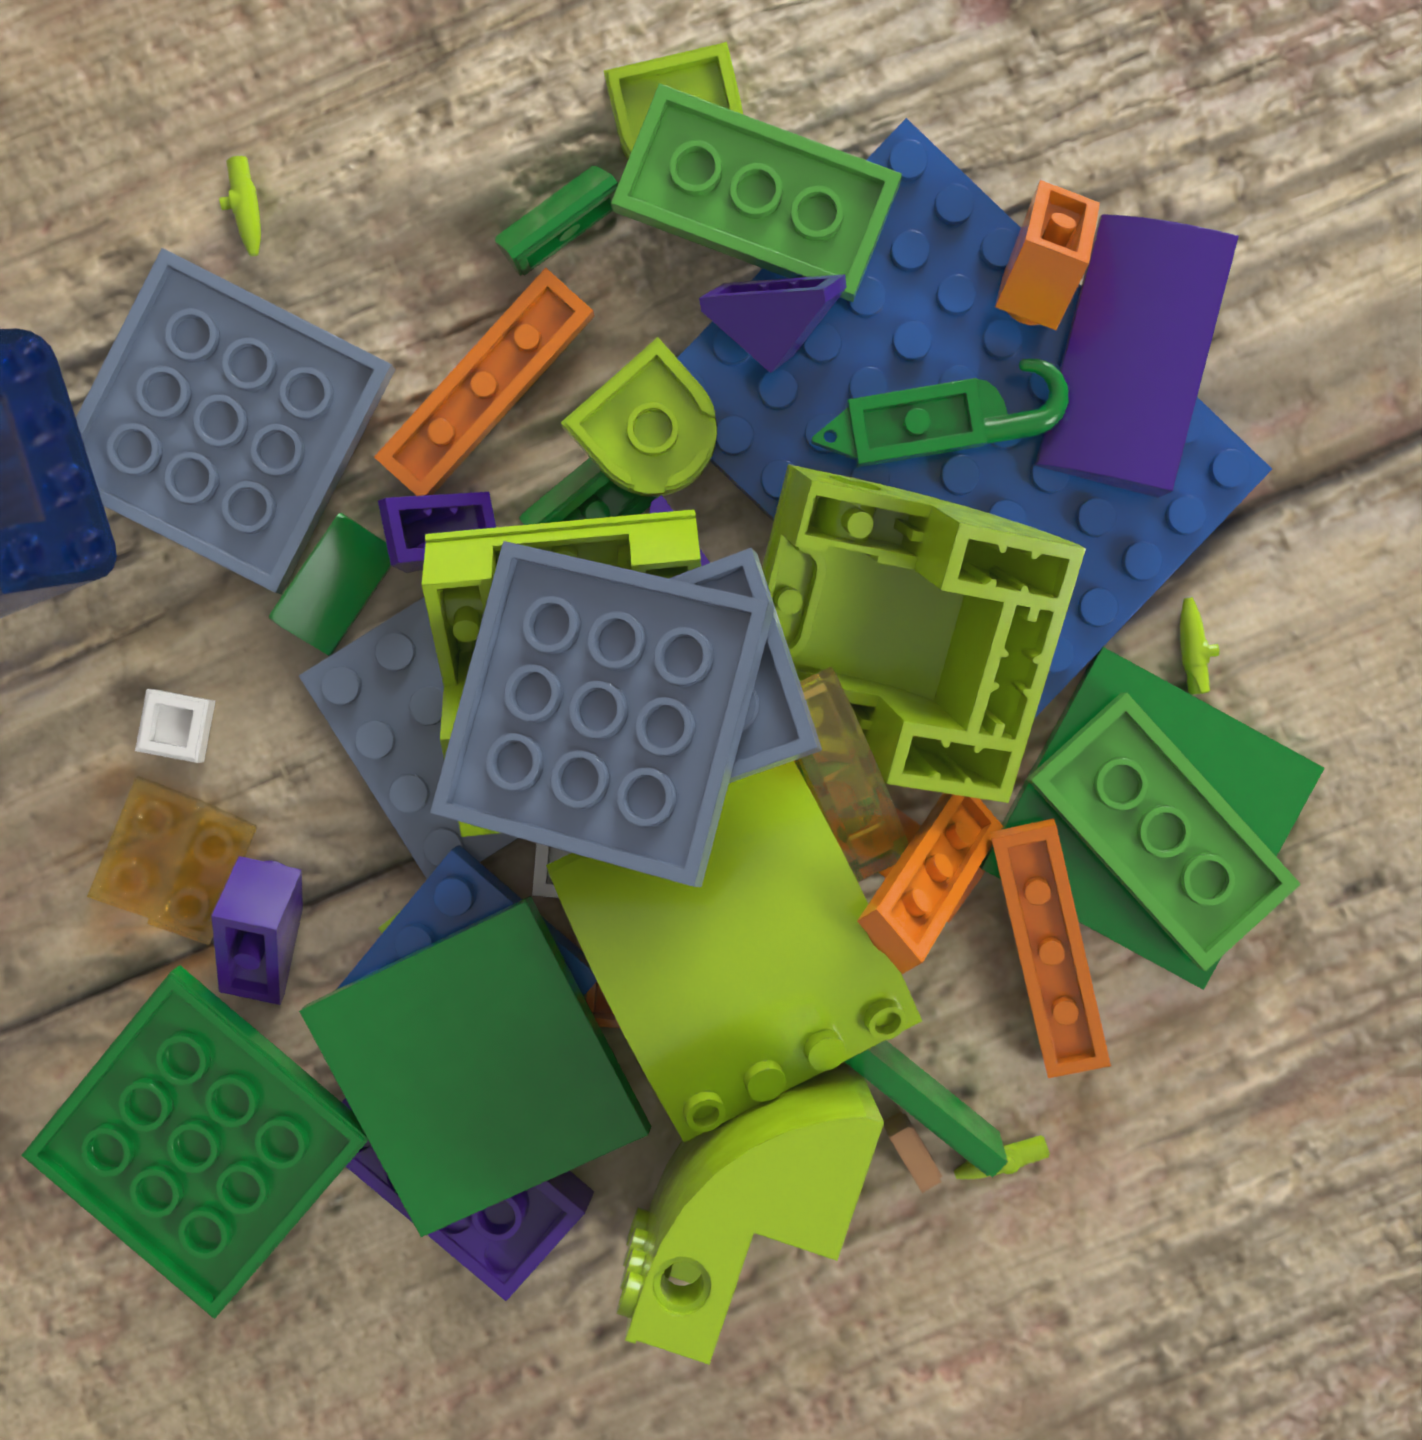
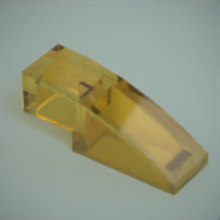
[795,667,909,882]

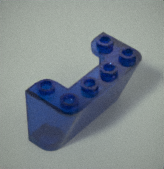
[0,328,117,618]

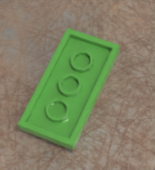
[611,83,902,302]
[1027,693,1301,971]

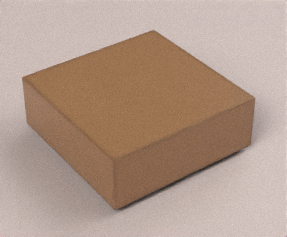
[884,1111,942,1193]

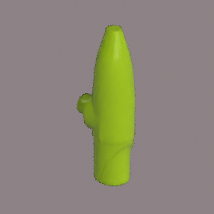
[219,156,261,256]
[1180,597,1220,695]
[954,1135,1050,1179]

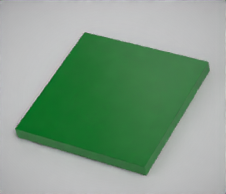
[979,647,1325,990]
[299,896,652,1237]
[21,965,368,1319]

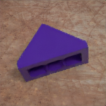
[699,274,847,373]
[378,492,496,573]

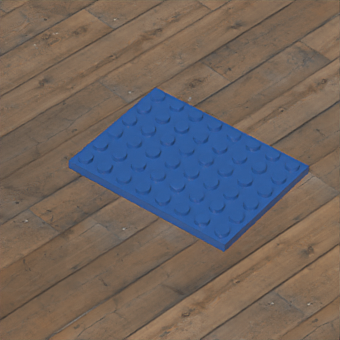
[677,118,1272,719]

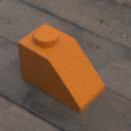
[995,180,1100,330]

